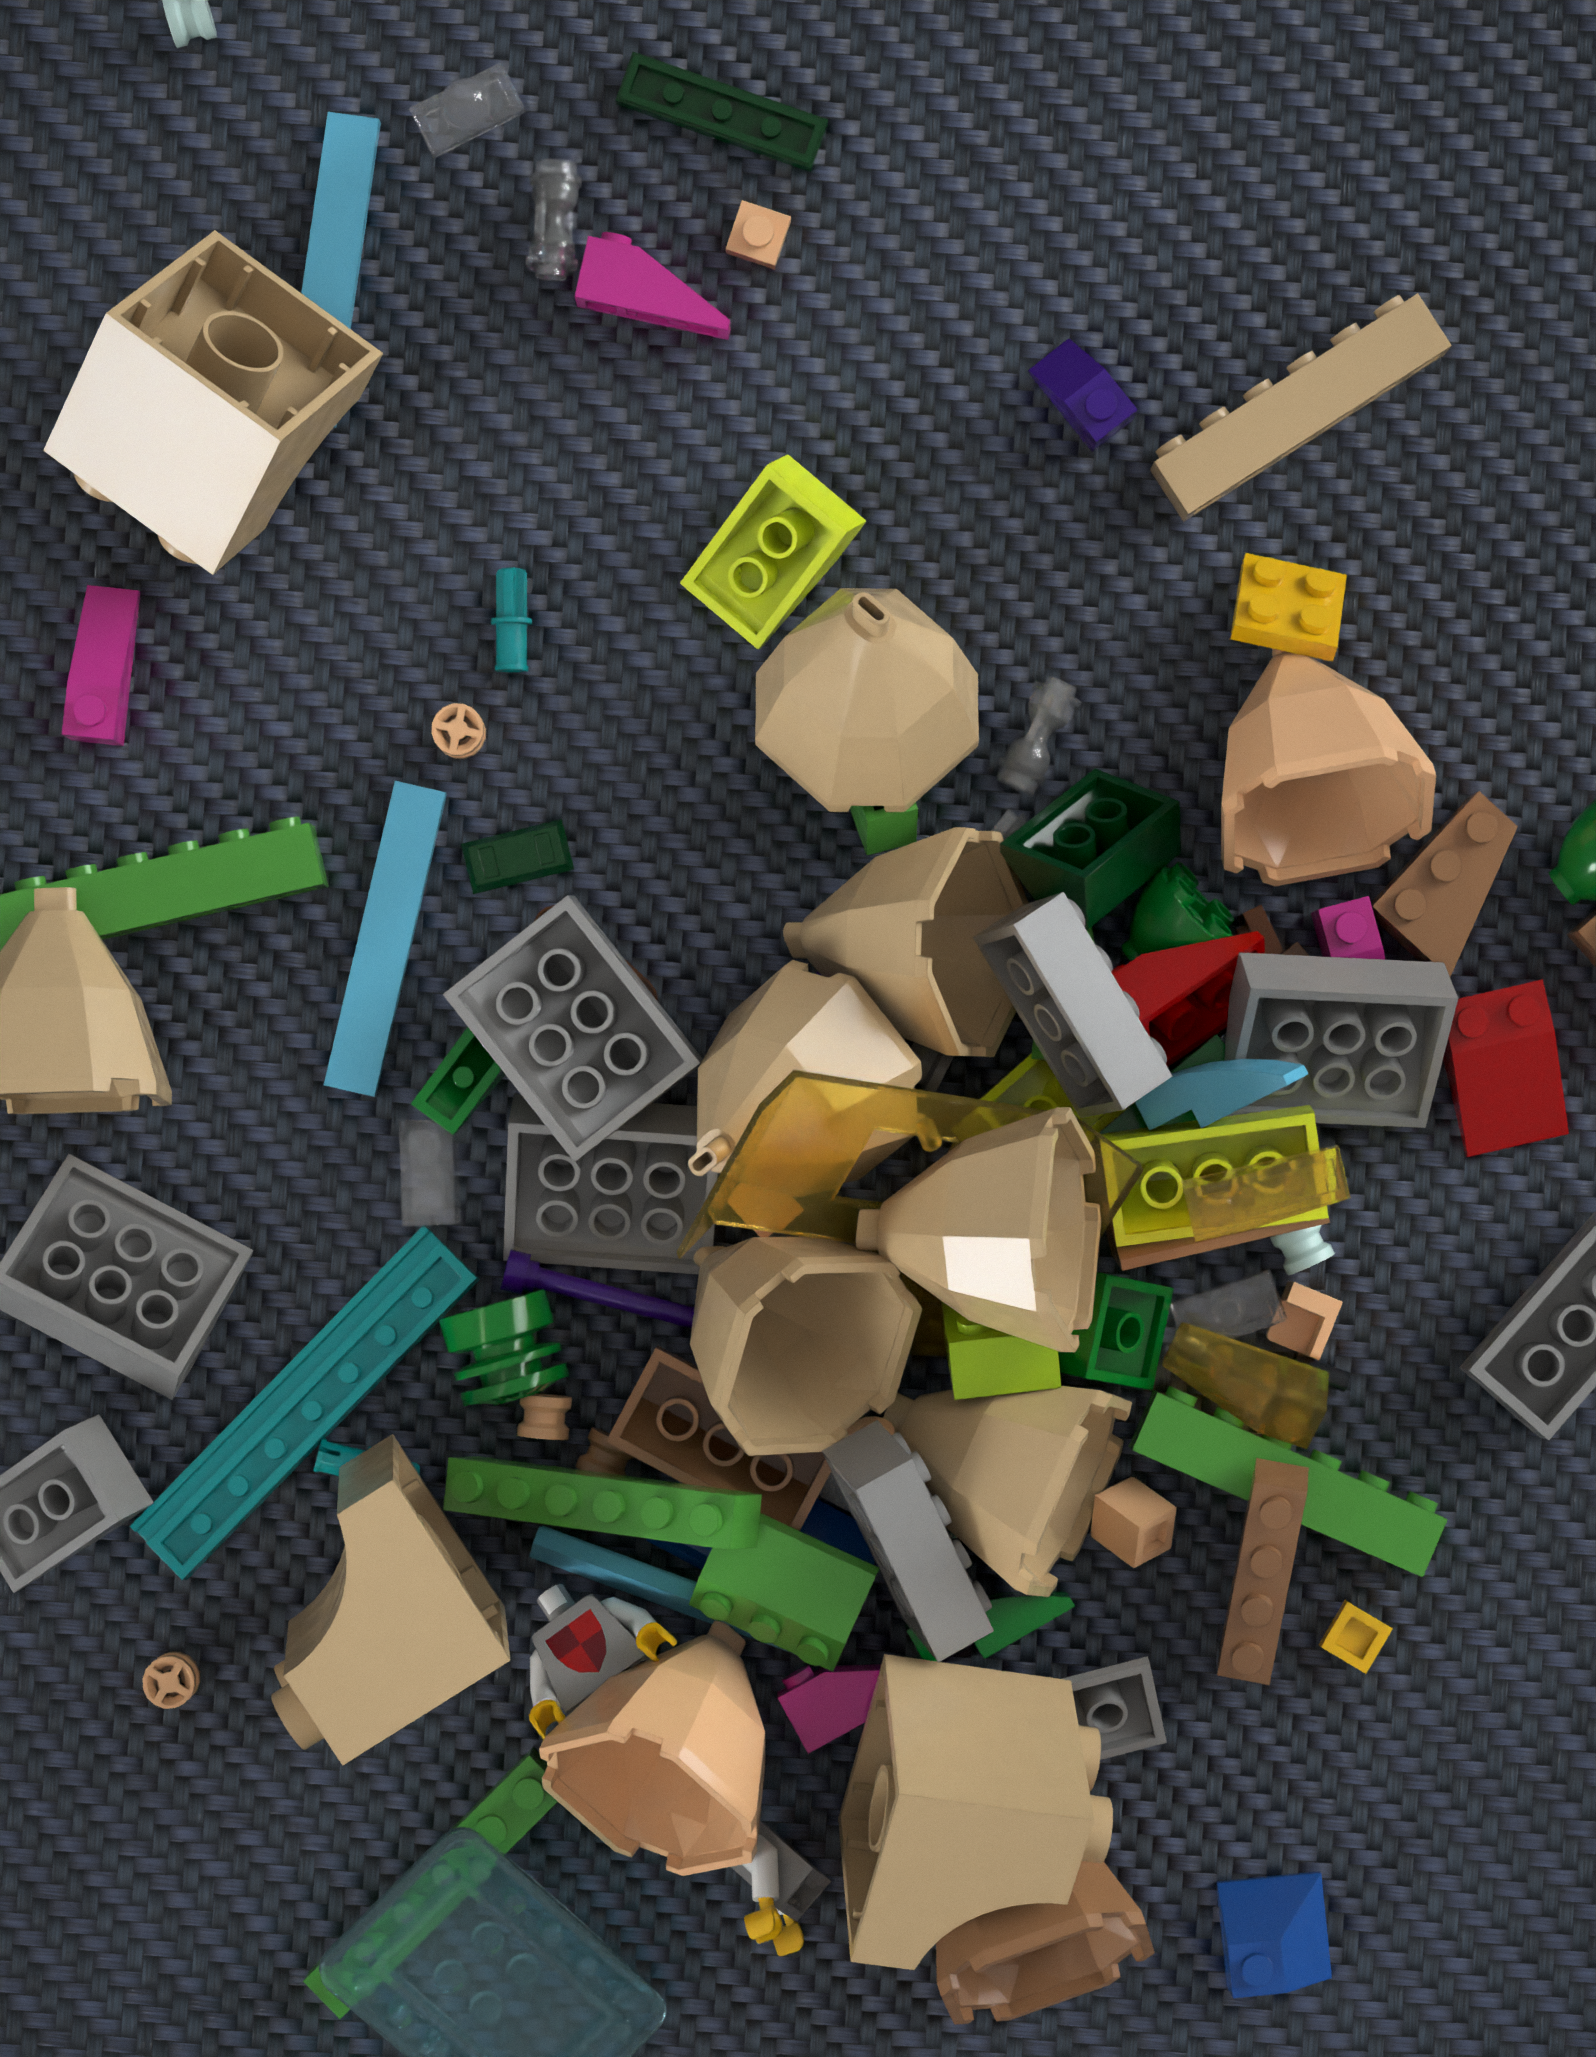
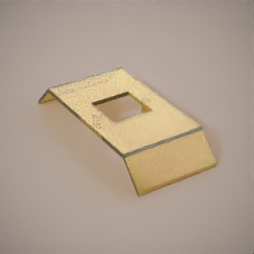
[676,1070,1143,1259]

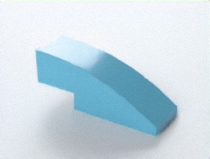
[1135,1059,1308,1131]

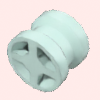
[162,0,217,48]
[1270,1225,1335,1275]

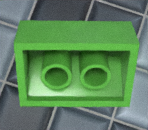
[689,1513,879,1672]

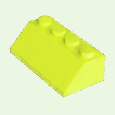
[1100,1105,1329,1247]

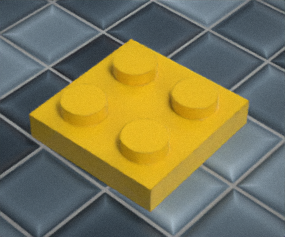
[1230,553,1347,662]

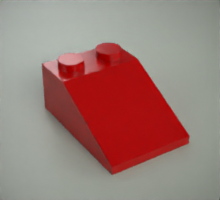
[1112,931,1265,1067]
[1443,979,1569,1157]

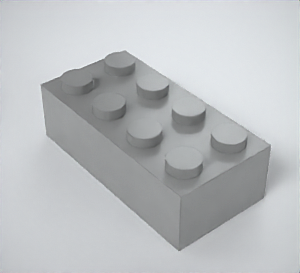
[973,892,1173,1118]
[1459,1211,1596,1440]
[822,1420,994,1663]

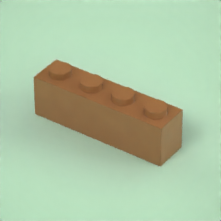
[1217,1458,1309,1685]

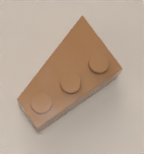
[1371,791,1518,977]

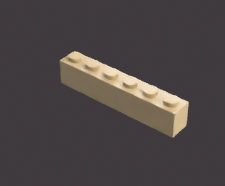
[1150,293,1452,522]

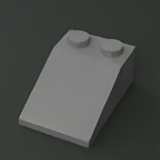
[0,1414,154,1593]

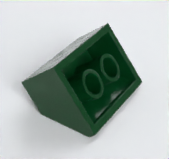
[1000,768,1181,930]

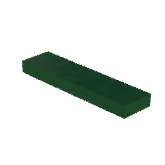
[616,52,828,172]

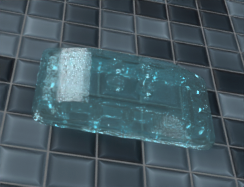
[319,1827,666,2057]

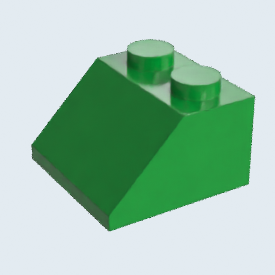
[1058,1272,1174,1390]

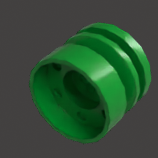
[439,1289,569,1406]

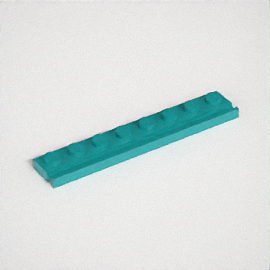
[130,1225,480,1580]

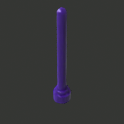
[500,1249,694,1328]

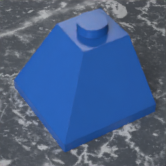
[1216,1871,1332,1998]

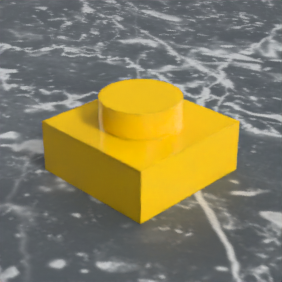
[1319,1600,1393,1674]

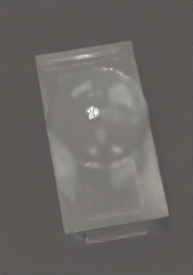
[409,62,526,159]

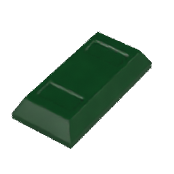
[461,819,575,894]

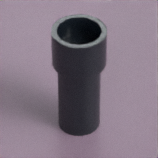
[1288,1352,1351,1392]

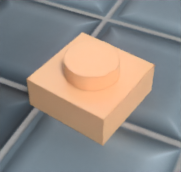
[725,200,791,270]

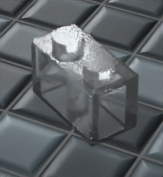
[399,1119,460,1226]

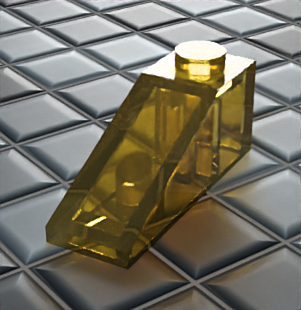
[1181,1145,1350,1242]
[1162,1321,1329,1449]

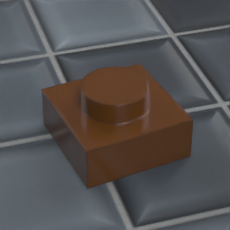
[1235,904,1284,954]

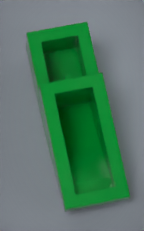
[905,1591,1075,1661]

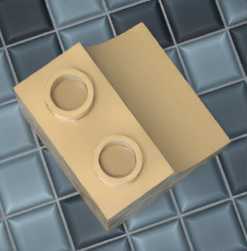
[43,230,383,575]
[271,1434,510,1766]
[838,1654,1113,1970]

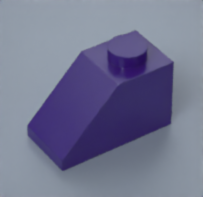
[1028,338,1138,452]

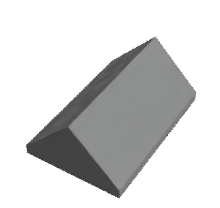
[1062,1656,1167,1760]

